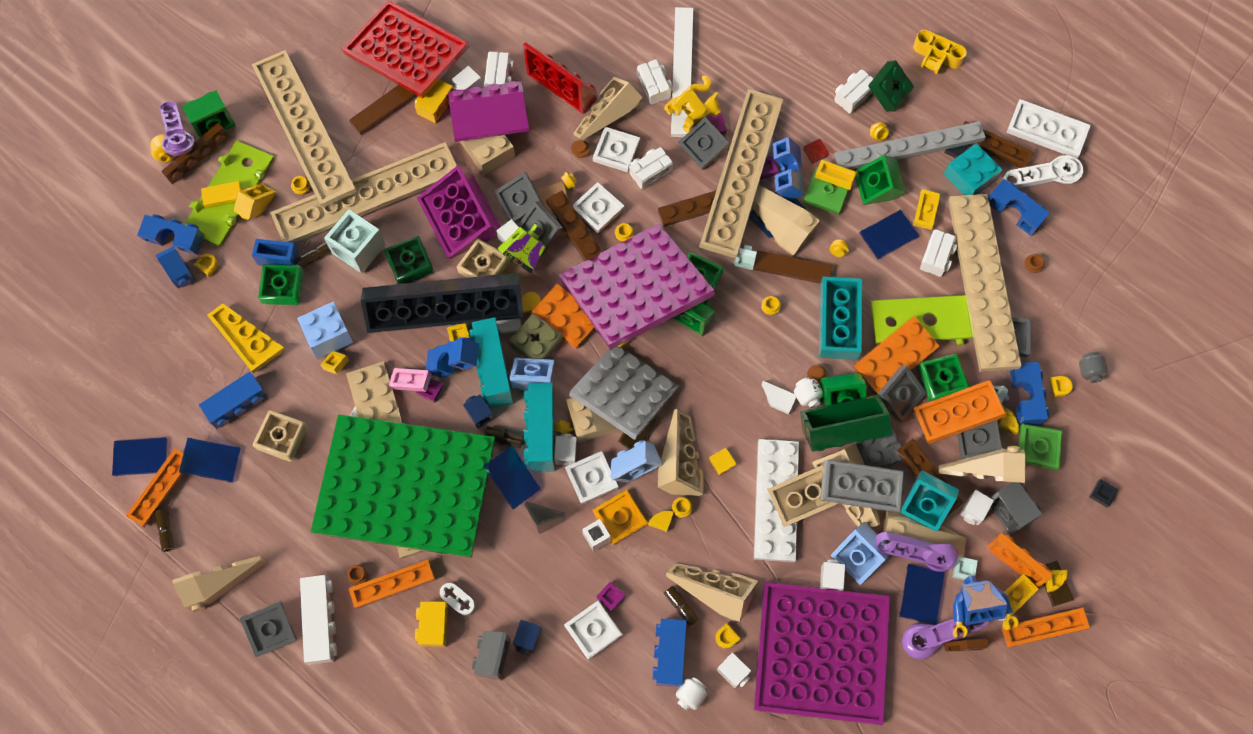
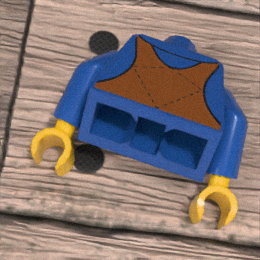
[953,576,1019,638]

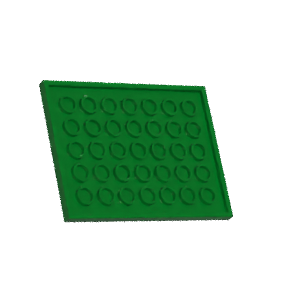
[310,414,496,558]

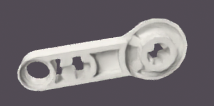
[1003,155,1083,188]

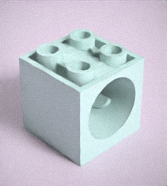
[324,209,386,274]

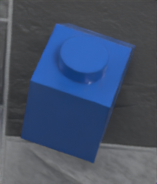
[156,246,195,289]

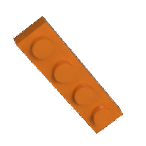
[126,448,193,528]
[349,559,435,609]
[1001,608,1090,648]

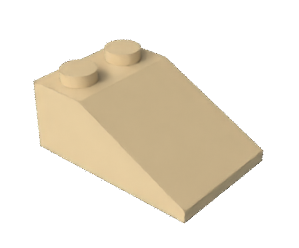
[459,135,515,175]
[566,398,621,443]
[767,465,838,527]

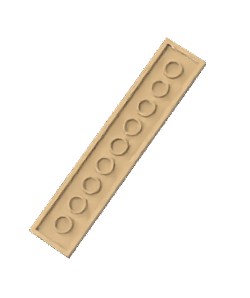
[252,50,357,208]
[699,89,783,258]
[270,142,457,243]
[948,194,1021,372]
[346,361,424,559]

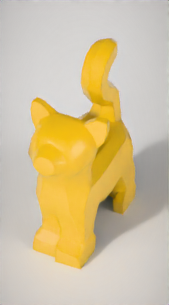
[664,76,721,133]

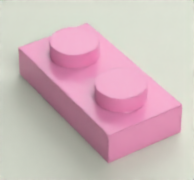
[389,368,432,392]

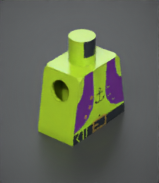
[498,224,545,273]

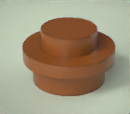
[571,140,590,158]
[1024,254,1044,273]
[807,365,827,384]
[347,564,368,585]

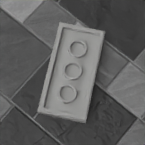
[820,459,904,513]

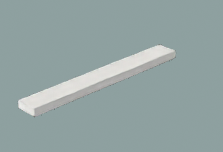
[671,7,693,137]

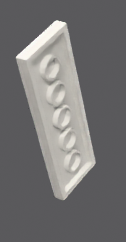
[754,439,799,562]

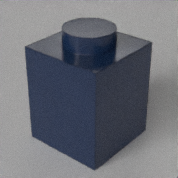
[463,394,494,429]
[513,620,542,655]

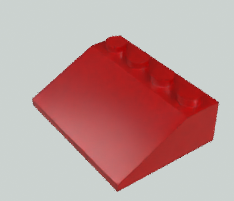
[523,42,597,114]

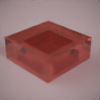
[803,139,829,164]

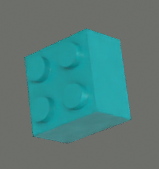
[944,143,1002,195]
[900,470,959,532]

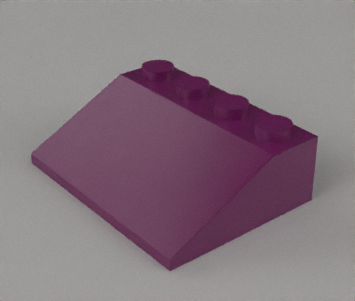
[448,81,529,142]
[417,165,501,259]

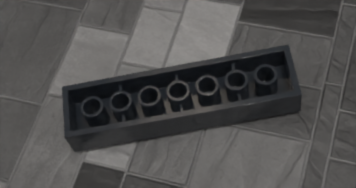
[360,273,523,333]

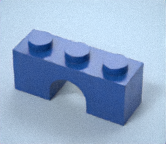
[773,137,804,201]
[988,179,1050,236]
[137,214,205,255]
[426,337,479,378]
[1010,362,1049,426]

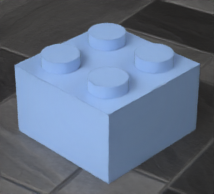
[297,302,353,359]

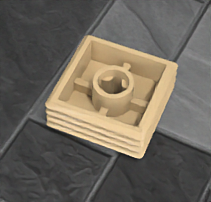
[457,239,510,278]
[253,410,308,462]

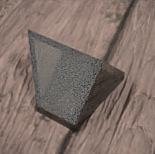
[525,501,566,534]

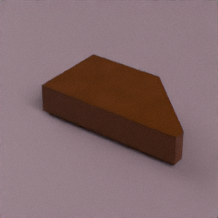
[944,639,989,652]

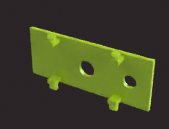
[184,140,274,247]
[870,295,973,345]

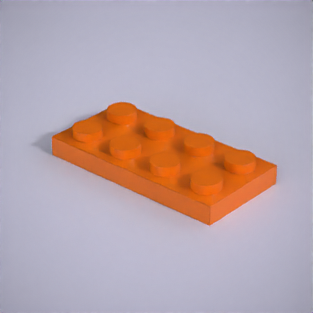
[853,316,939,395]
[914,380,1006,444]

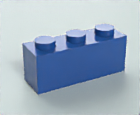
[198,371,267,429]
[652,618,686,687]

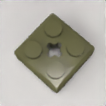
[509,313,563,359]

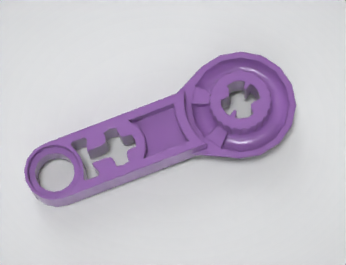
[160,101,194,156]
[875,532,959,572]
[902,618,989,660]

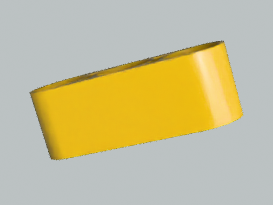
[913,30,967,74]

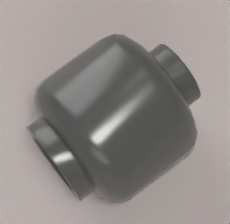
[1079,352,1108,383]

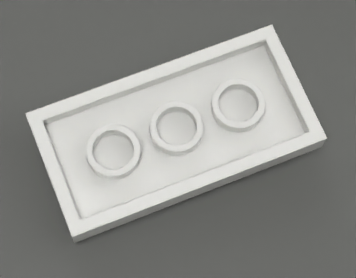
[1006,99,1090,158]

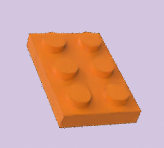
[532,284,595,349]
[986,533,1053,587]

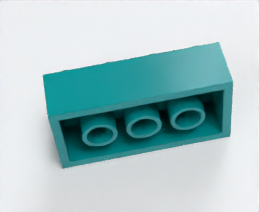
[818,276,862,360]
[469,318,513,408]
[524,383,555,472]

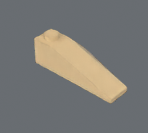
[573,77,643,140]
[751,185,820,256]
[658,409,703,496]
[812,444,880,528]
[939,446,1025,483]
[883,506,966,557]
[172,556,266,612]
[666,563,758,622]

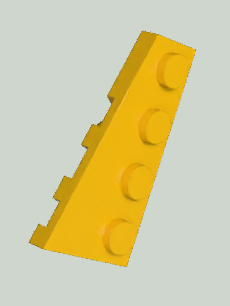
[207,304,285,374]

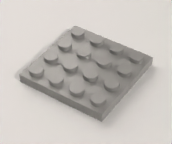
[569,347,679,440]

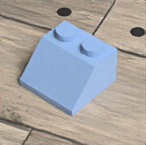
[510,358,554,390]
[611,440,663,483]
[830,522,890,585]

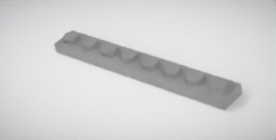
[834,121,985,170]

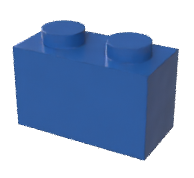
[252,239,299,266]

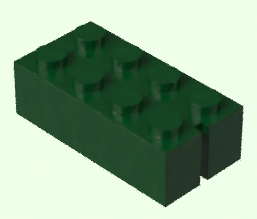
[800,395,892,452]

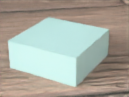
[952,556,978,580]

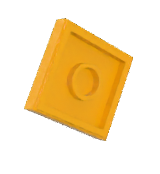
[592,489,648,546]

